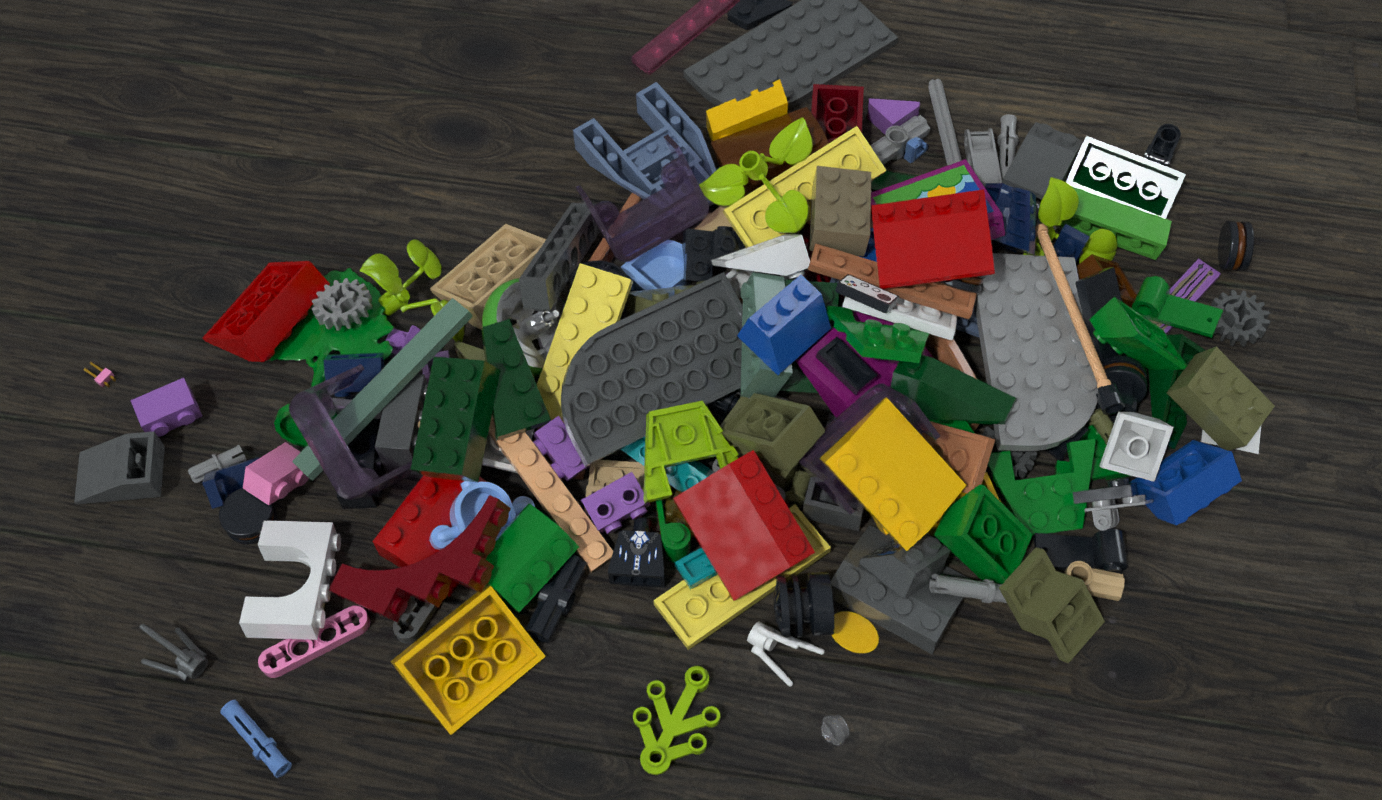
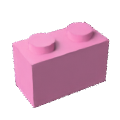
[243,442,309,505]

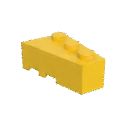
[706,79,788,142]

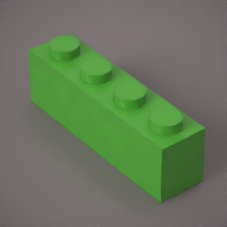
[1060,186,1172,260]

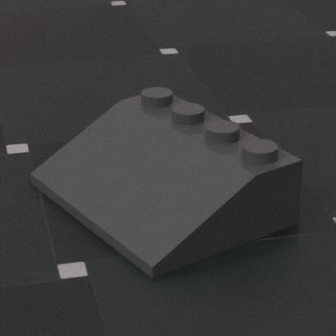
[830,525,972,654]

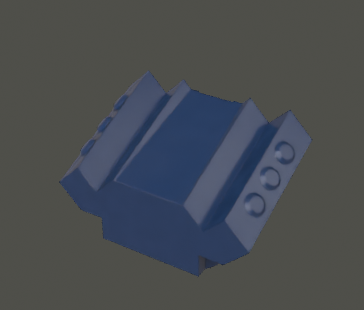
[985,183,1036,255]

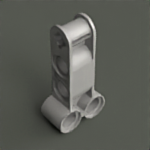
[964,128,1002,187]

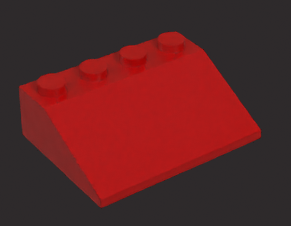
[871,189,995,289]
[203,261,330,362]
[673,450,815,601]
[372,475,512,597]

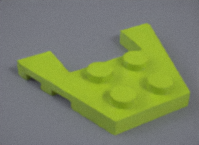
[643,401,739,503]

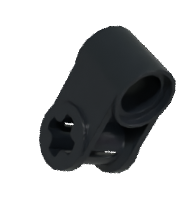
[1143,124,1181,167]

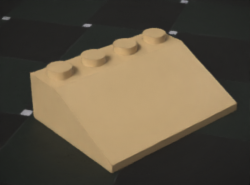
[430,224,546,330]

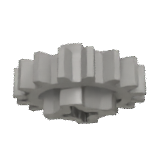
[312,278,373,331]

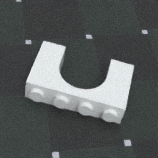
[239,521,341,640]

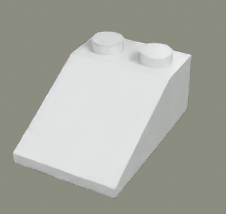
[711,234,810,279]

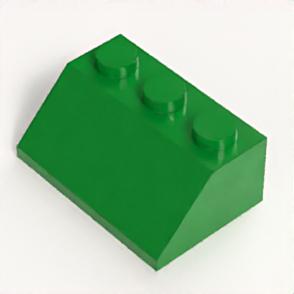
[1089,297,1187,370]
[934,485,1033,584]
[486,504,579,612]

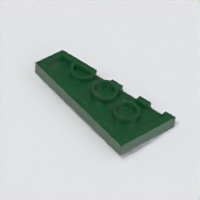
[482,319,551,441]

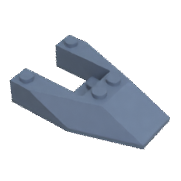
[573,82,716,222]

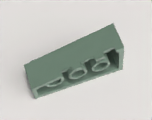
[740,272,793,398]

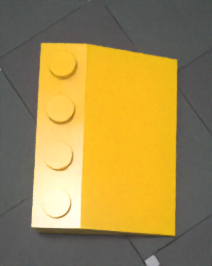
[819,397,966,551]
[390,586,546,735]

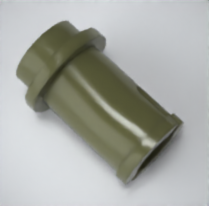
[1088,408,1114,445]
[785,470,811,508]

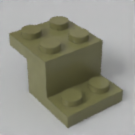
[999,547,1105,663]

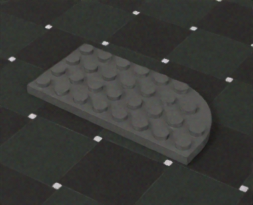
[683,0,898,109]
[561,272,743,467]

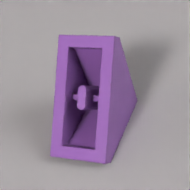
[867,98,920,134]

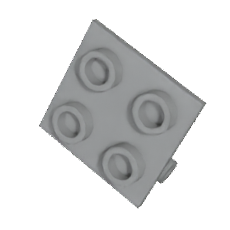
[1085,495,1154,530]

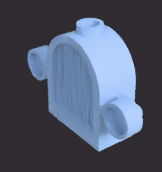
[620,240,691,292]
[429,481,535,550]

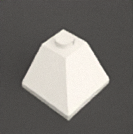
[1100,412,1173,482]

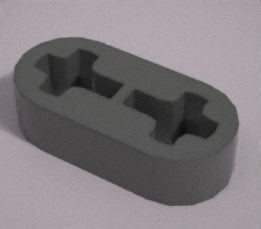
[393,596,438,644]

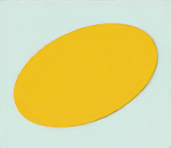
[832,611,879,653]

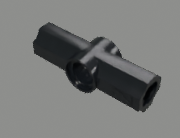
[525,554,587,643]

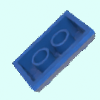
[737,275,831,376]
[1129,440,1242,525]

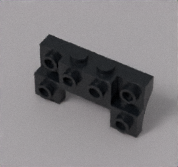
[682,226,780,282]

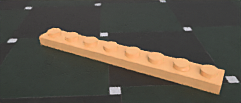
[488,415,613,573]

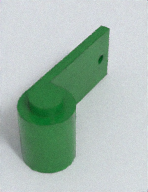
[1132,276,1223,338]
[655,499,691,563]

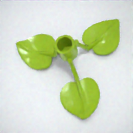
[698,118,813,233]
[1023,177,1117,264]
[360,239,465,342]

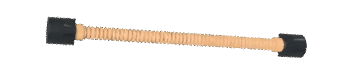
[1035,204,1125,415]

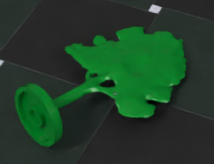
[269,268,393,448]

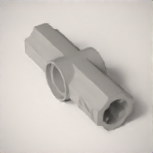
[870,115,930,165]

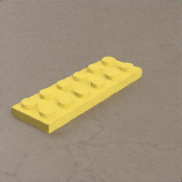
[723,126,886,248]
[537,263,633,427]
[653,505,831,650]

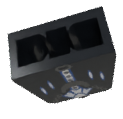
[608,518,665,588]

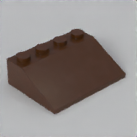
[711,107,829,197]

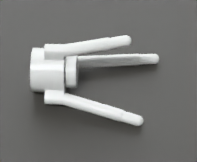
[747,621,825,686]

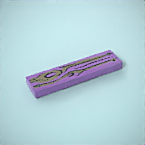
[1148,259,1221,335]

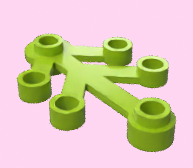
[633,666,720,775]

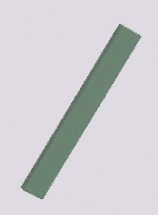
[292,298,473,481]

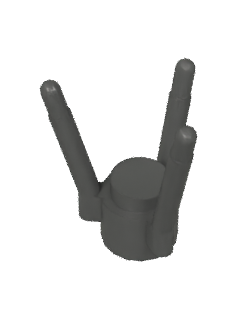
[139,624,208,681]

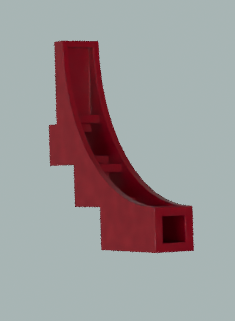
[328,495,511,623]

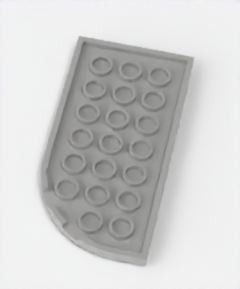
[974,253,1098,451]

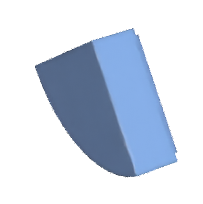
[904,137,928,163]

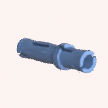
[220,700,292,778]

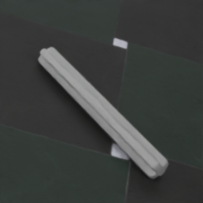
[928,79,962,166]

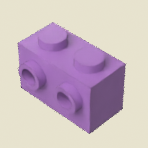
[131,378,202,437]
[533,416,591,482]
[581,472,651,534]

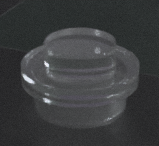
[821,715,849,746]

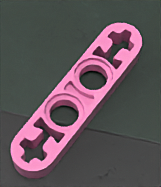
[258,606,370,678]

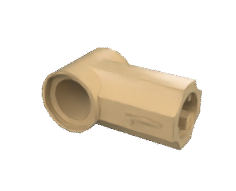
[1064,561,1125,601]

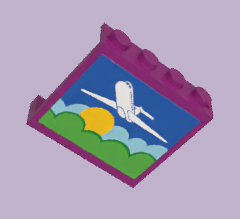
[871,159,1005,240]

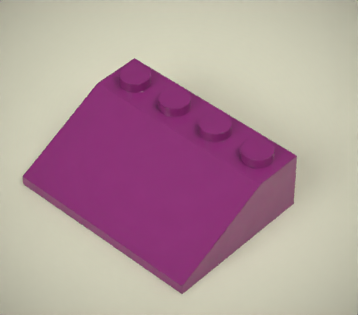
[796,310,933,428]

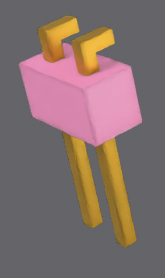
[83,362,116,388]

